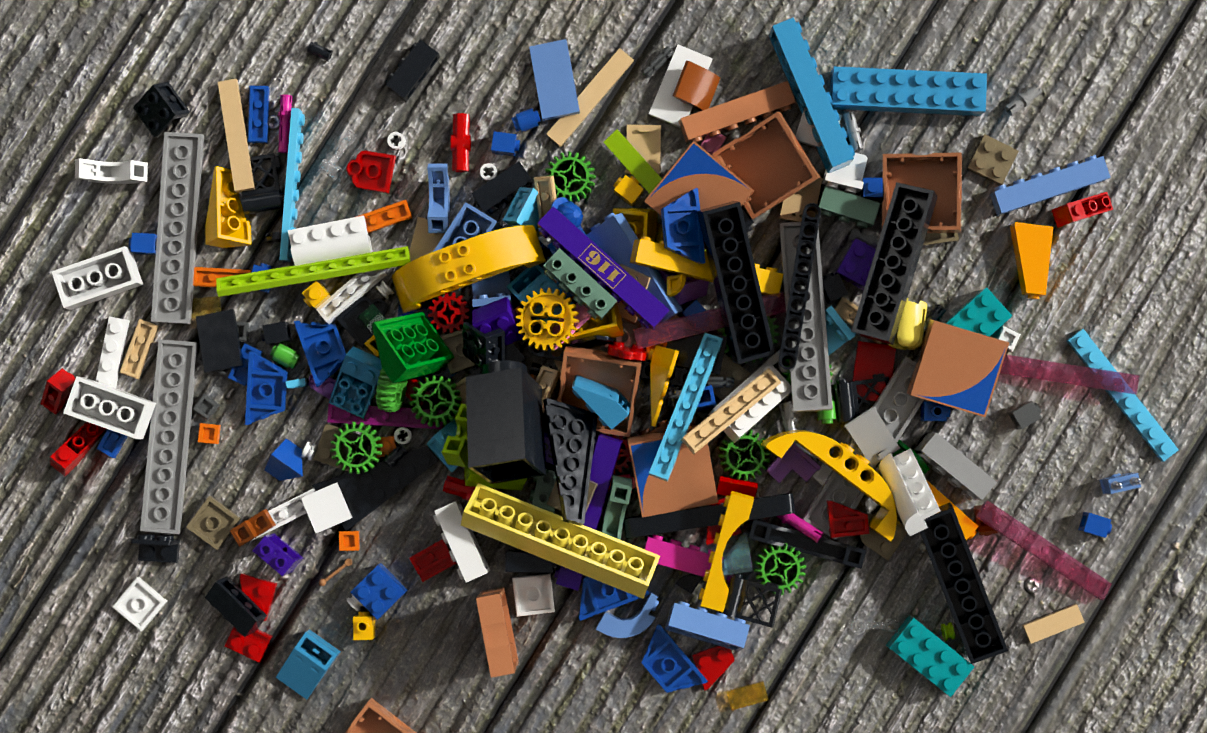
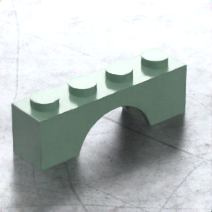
[601,475,632,540]

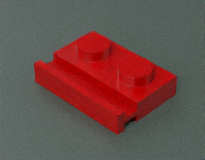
[409,539,457,582]
[225,627,272,662]

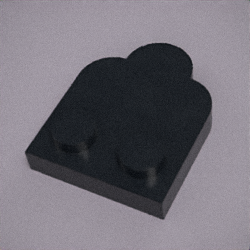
[336,297,387,347]

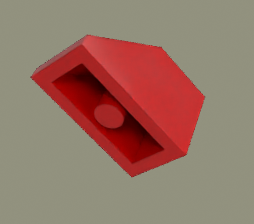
[40,368,76,415]

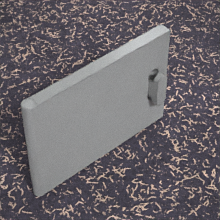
[844,406,900,467]

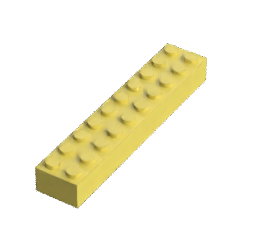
[461,483,660,599]

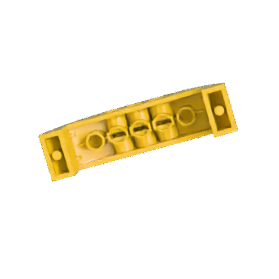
[392,225,546,313]
[761,430,897,541]

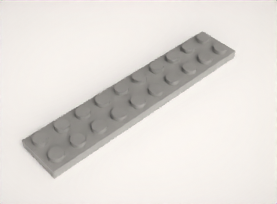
[151,132,204,324]
[779,222,833,413]
[140,339,199,534]
[802,356,924,540]

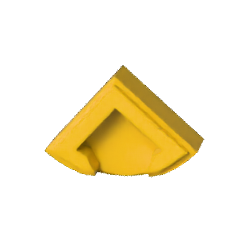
[667,274,686,297]

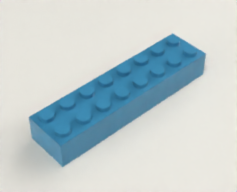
[769,17,855,173]
[830,66,987,116]

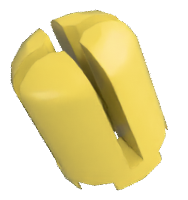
[888,298,927,350]

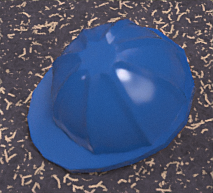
[551,197,583,227]

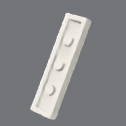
[316,270,387,325]
[96,317,130,388]
[253,489,316,540]

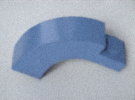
[427,164,450,233]
[596,592,659,638]

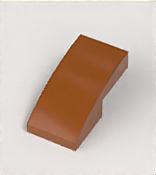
[230,509,276,547]

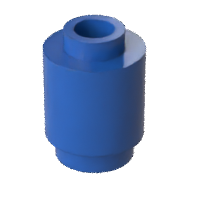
[511,108,541,132]

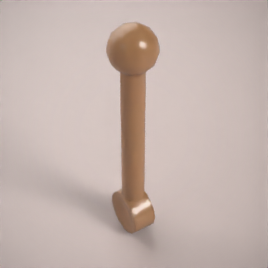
[319,559,353,586]

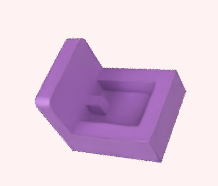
[308,374,336,400]

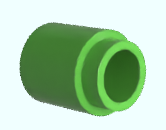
[270,343,301,369]
[817,396,837,424]

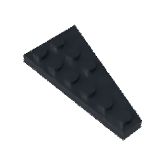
[543,398,598,526]
[312,446,439,531]

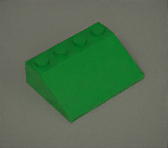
[372,312,454,383]

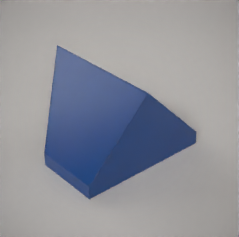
[264,439,303,481]

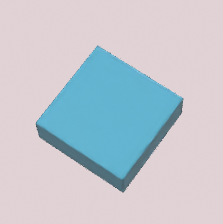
[286,378,308,389]

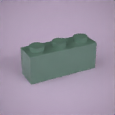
[818,186,880,229]

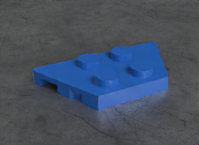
[661,188,705,264]
[294,321,346,387]
[245,351,288,425]
[579,576,650,621]
[642,624,708,693]

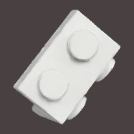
[822,153,867,194]

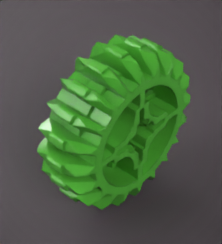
[545,151,596,202]
[376,368,408,412]
[410,375,462,427]
[330,422,383,474]
[718,430,771,481]
[754,543,806,595]

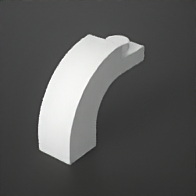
[75,158,148,184]

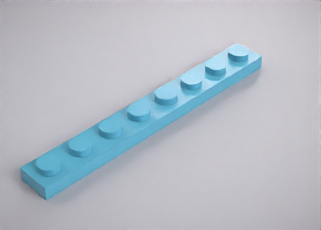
[279,108,305,263]
[1067,329,1179,462]
[649,332,723,482]

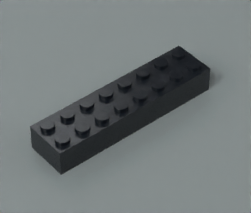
[851,182,938,345]
[697,201,775,364]
[920,503,1008,664]

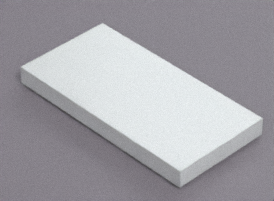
[649,45,713,128]

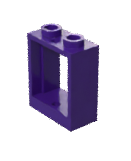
[253,533,303,576]

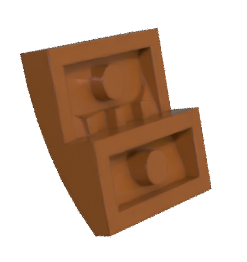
[673,60,721,111]

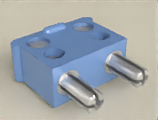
[1100,472,1142,494]

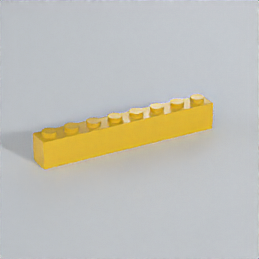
[630,236,783,297]

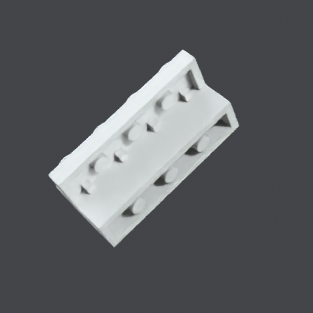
[288,216,373,266]
[879,448,941,536]

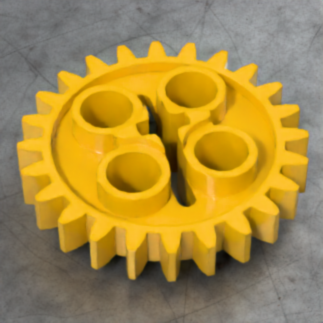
[516,287,579,351]

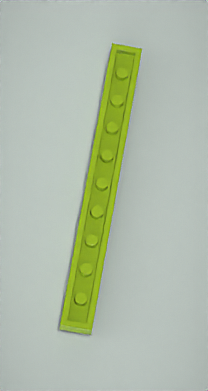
[216,246,411,297]

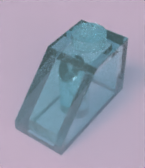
[723,532,753,575]

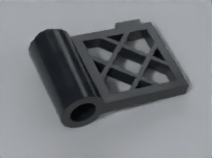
[241,153,285,215]
[832,373,889,422]
[719,572,782,628]

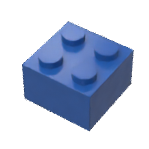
[351,563,408,620]

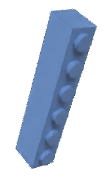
[990,155,1111,216]

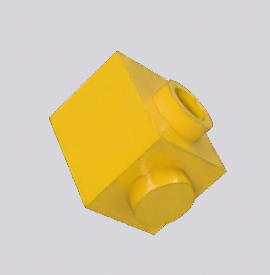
[613,175,644,206]
[302,280,331,309]
[353,611,375,640]

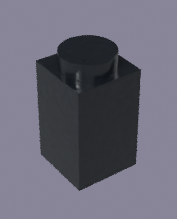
[466,360,546,484]

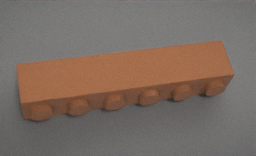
[678,81,796,143]

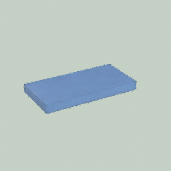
[529,39,580,121]

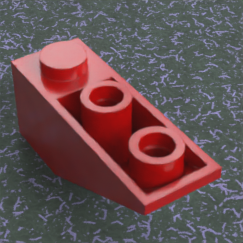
[1051,192,1113,228]
[50,422,106,477]

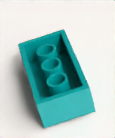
[944,287,1012,336]
[886,615,975,697]

